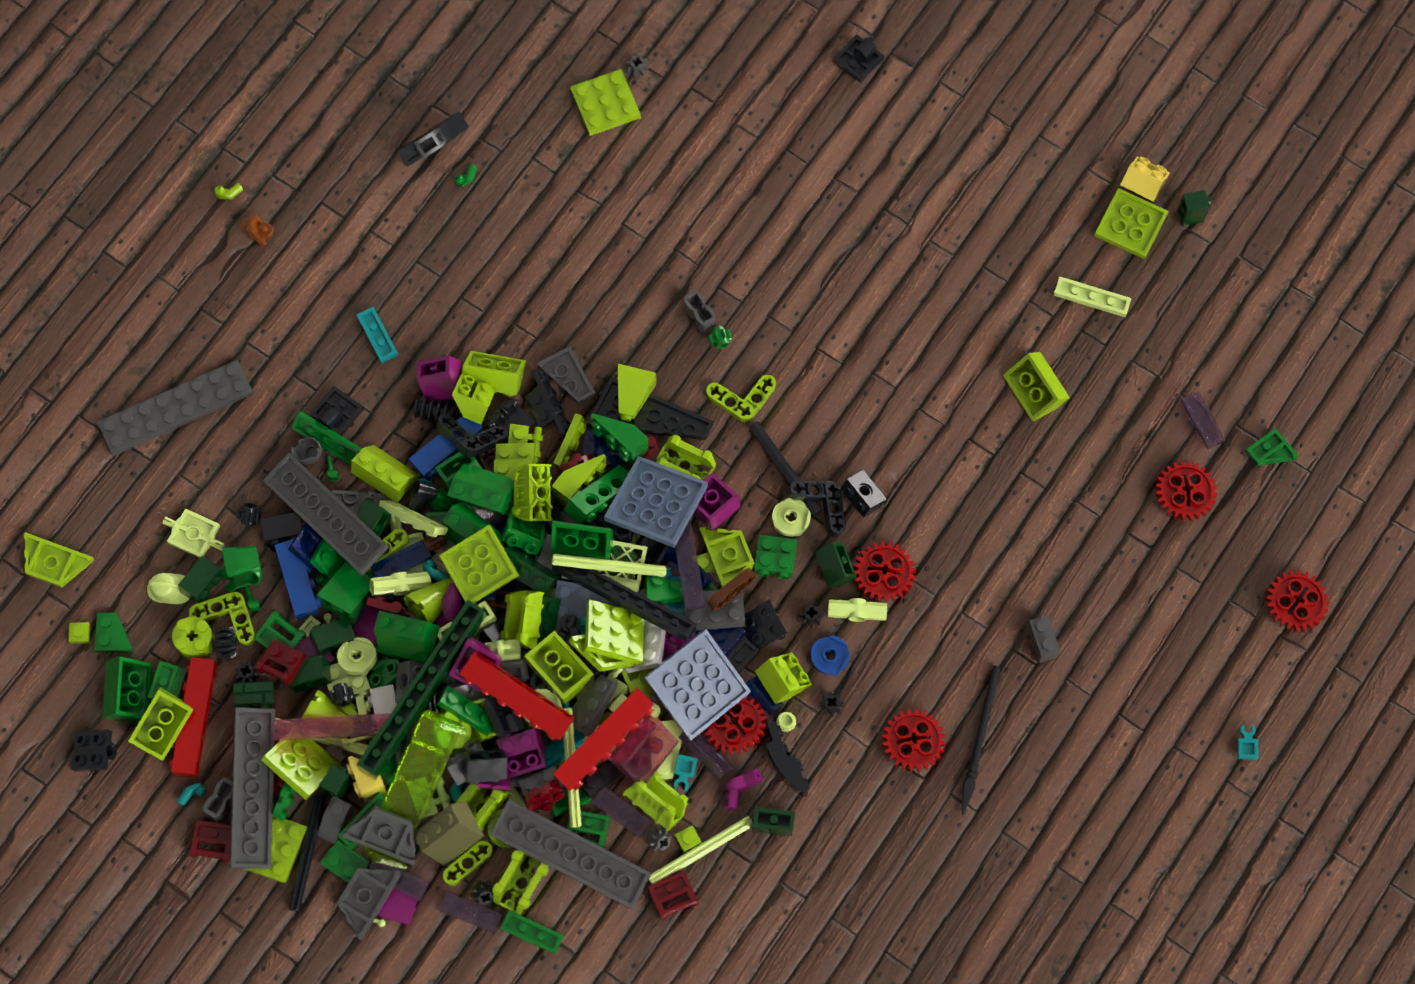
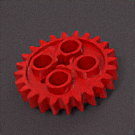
[1154,460,1218,522]
[853,541,916,603]
[1265,570,1330,633]
[704,695,767,756]
[882,708,946,773]

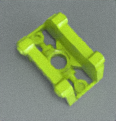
[655,435,716,480]
[511,464,553,521]
[500,590,545,649]
[623,770,688,832]
[455,784,511,831]
[492,850,549,916]

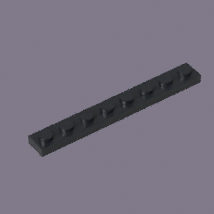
[552,565,697,642]

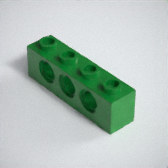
[564,465,629,525]

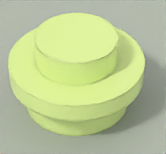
[776,712,796,732]

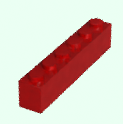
[460,651,575,740]
[169,657,218,779]
[553,688,655,791]

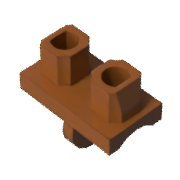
[240,214,274,246]

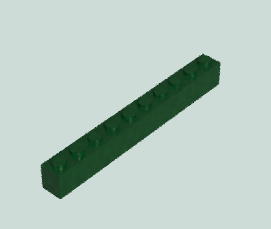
[356,600,486,780]

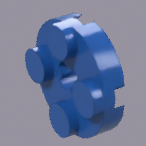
[811,636,850,676]

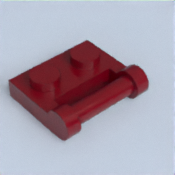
[366,596,407,615]
[255,639,307,685]
[190,820,231,862]
[648,871,699,921]

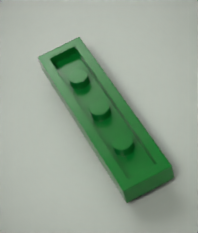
[291,411,362,465]

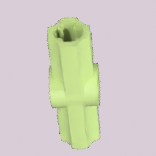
[369,572,431,596]
[828,598,887,622]

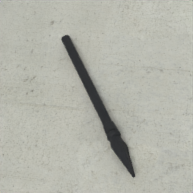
[962,666,1001,815]

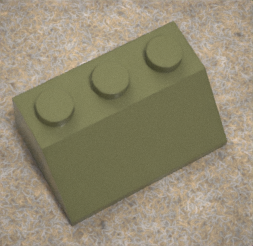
[414,801,484,866]

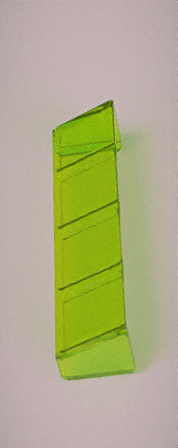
[364,710,468,869]

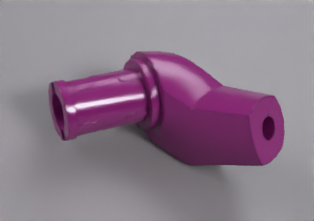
[434,583,462,629]
[724,769,763,810]

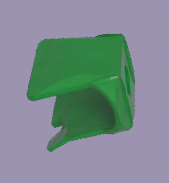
[222,546,262,592]

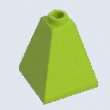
[618,364,657,421]

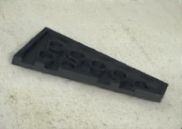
[586,377,714,440]

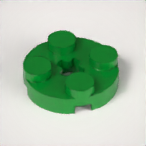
[273,782,296,822]

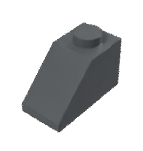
[317,796,354,845]

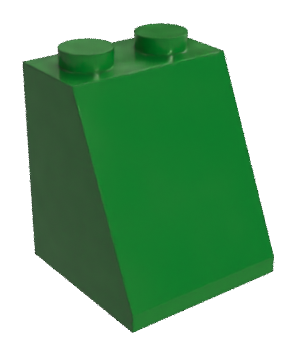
[317,562,377,625]

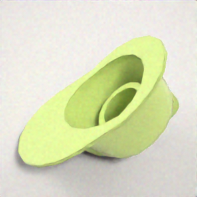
[147,573,189,604]

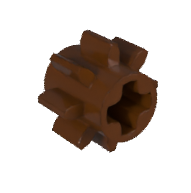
[423,533,447,554]

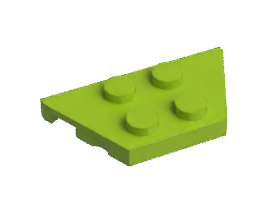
[699,527,755,587]
[24,532,94,588]
[569,635,635,672]

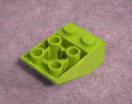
[552,454,607,506]

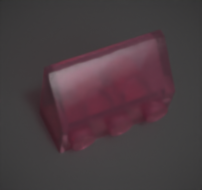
[608,715,679,784]

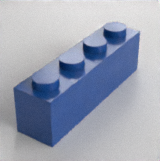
[409,416,483,480]
[275,538,322,621]

